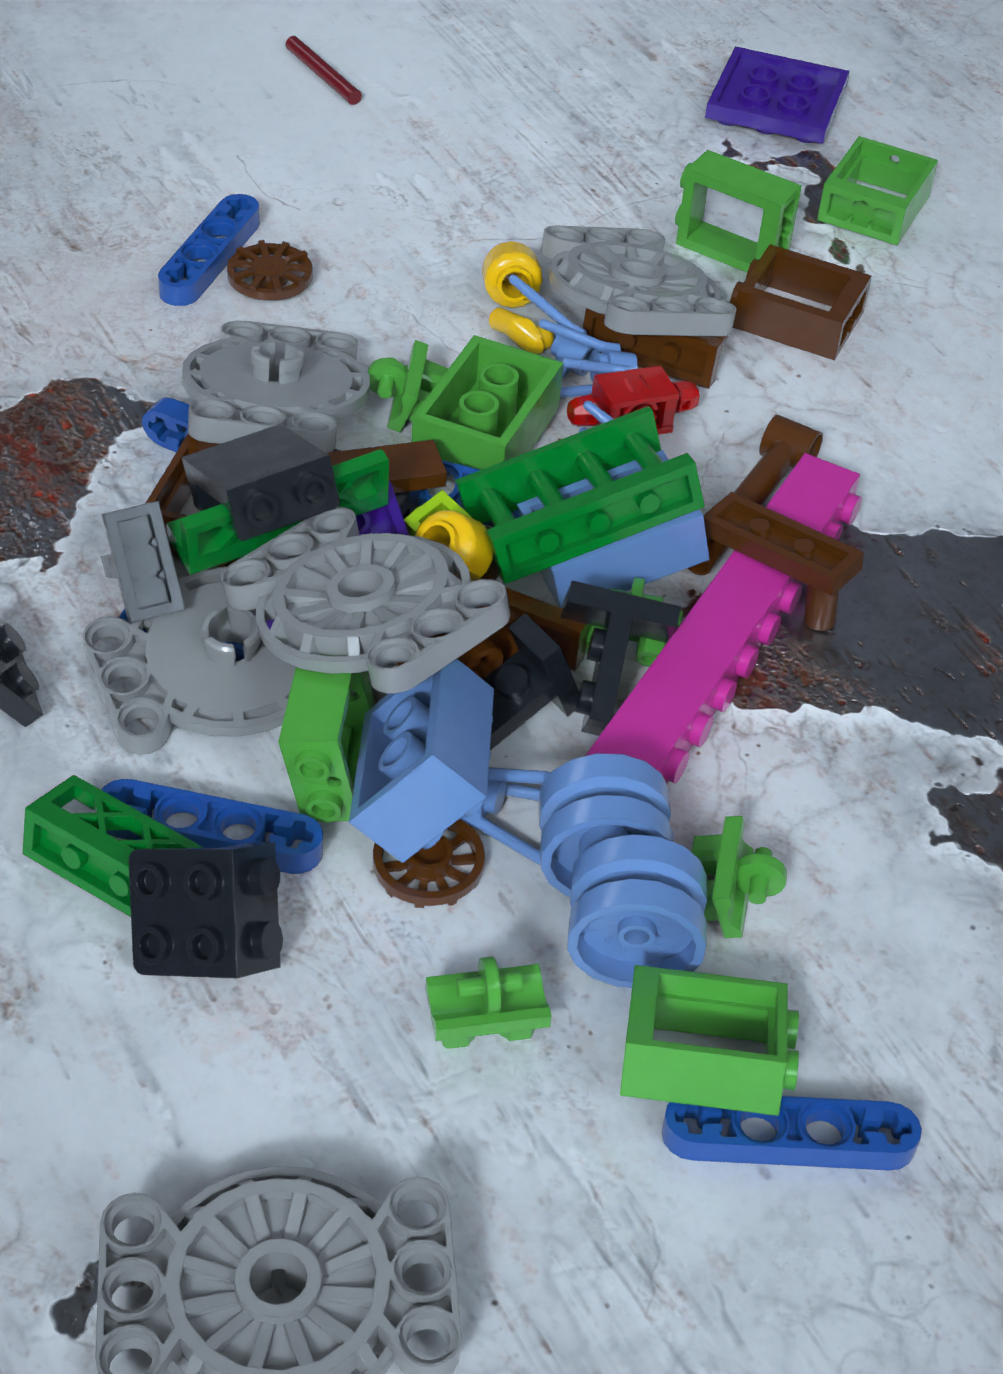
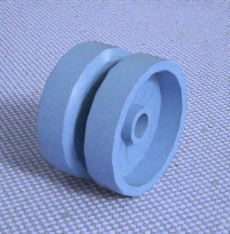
[538,753,674,897]
[567,834,707,988]

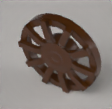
[227,240,313,300]
[373,819,485,908]

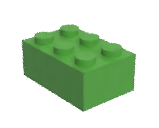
[411,335,563,470]

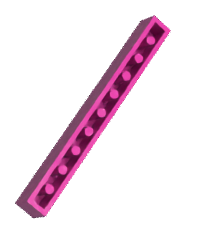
[585,453,862,784]

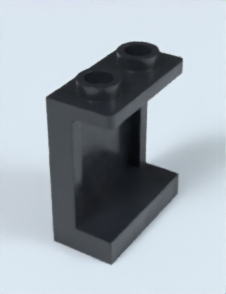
[182,424,340,541]

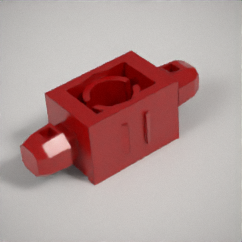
[567,365,700,435]

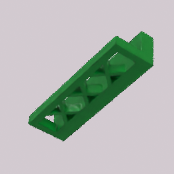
[166,449,389,575]
[22,775,204,917]

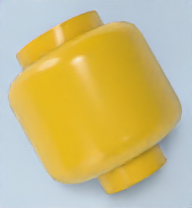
[482,241,543,308]
[415,510,493,578]

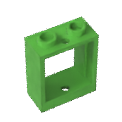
[817,136,938,246]
[675,149,802,272]
[278,667,376,823]
[620,965,799,1116]

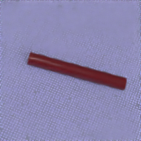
[285,36,362,105]

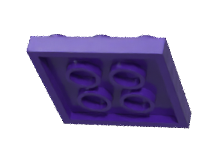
[705,46,850,144]

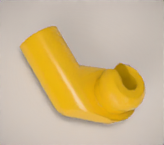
[489,307,554,355]

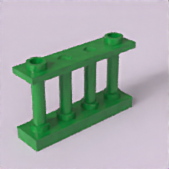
[455,406,705,584]

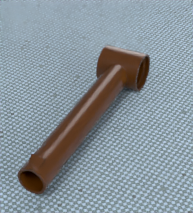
[688,414,823,575]

